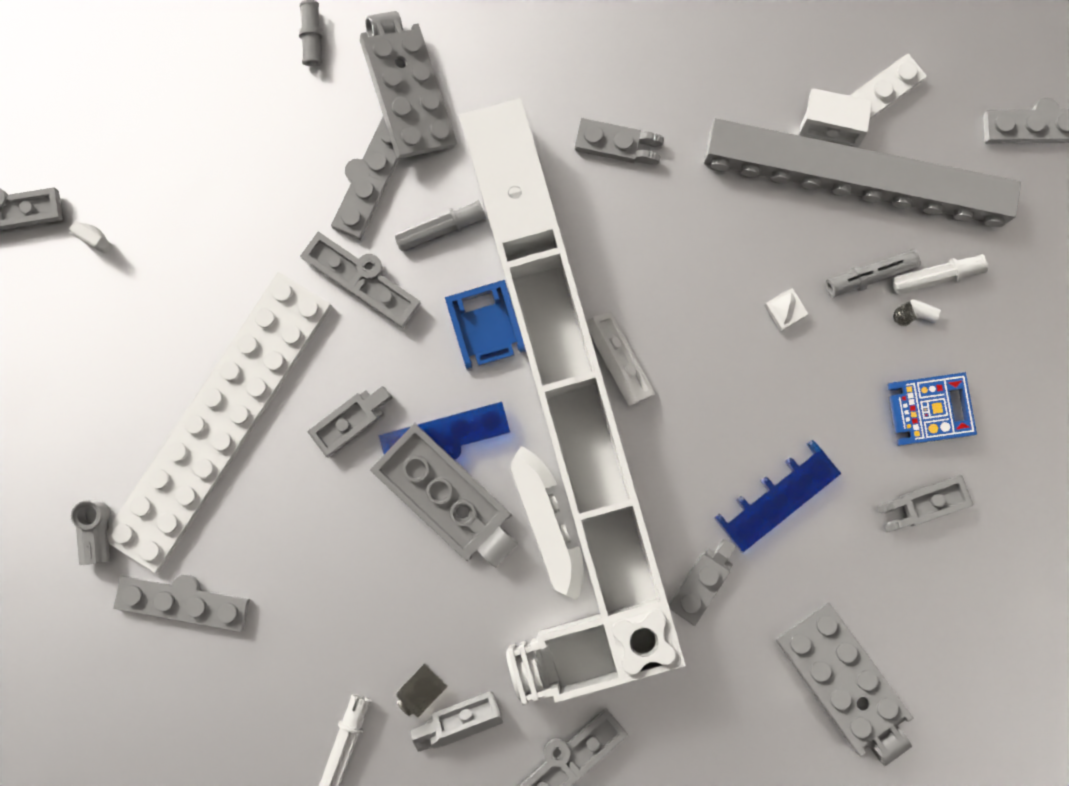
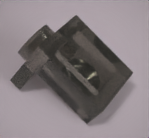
[395,663,448,718]

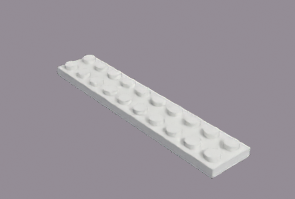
[107,272,332,573]

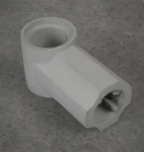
[71,500,110,565]

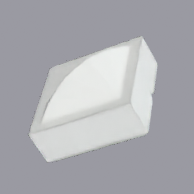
[69,221,112,253]
[764,288,809,331]

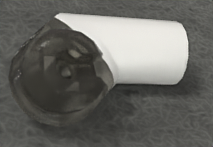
[893,300,941,326]

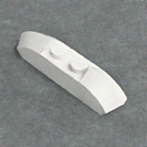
[510,446,584,600]

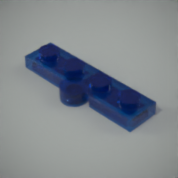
[378,401,510,460]

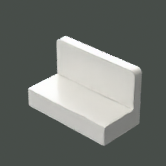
[799,88,872,148]

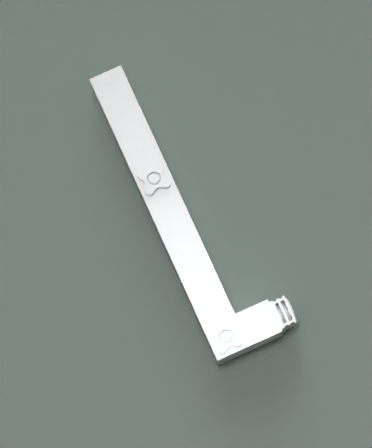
[459,97,686,705]

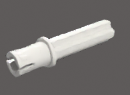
[892,254,988,294]
[319,694,371,786]

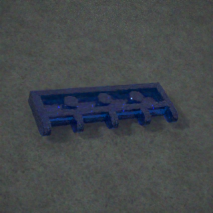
[714,439,841,553]

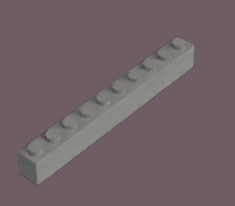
[704,118,1021,227]

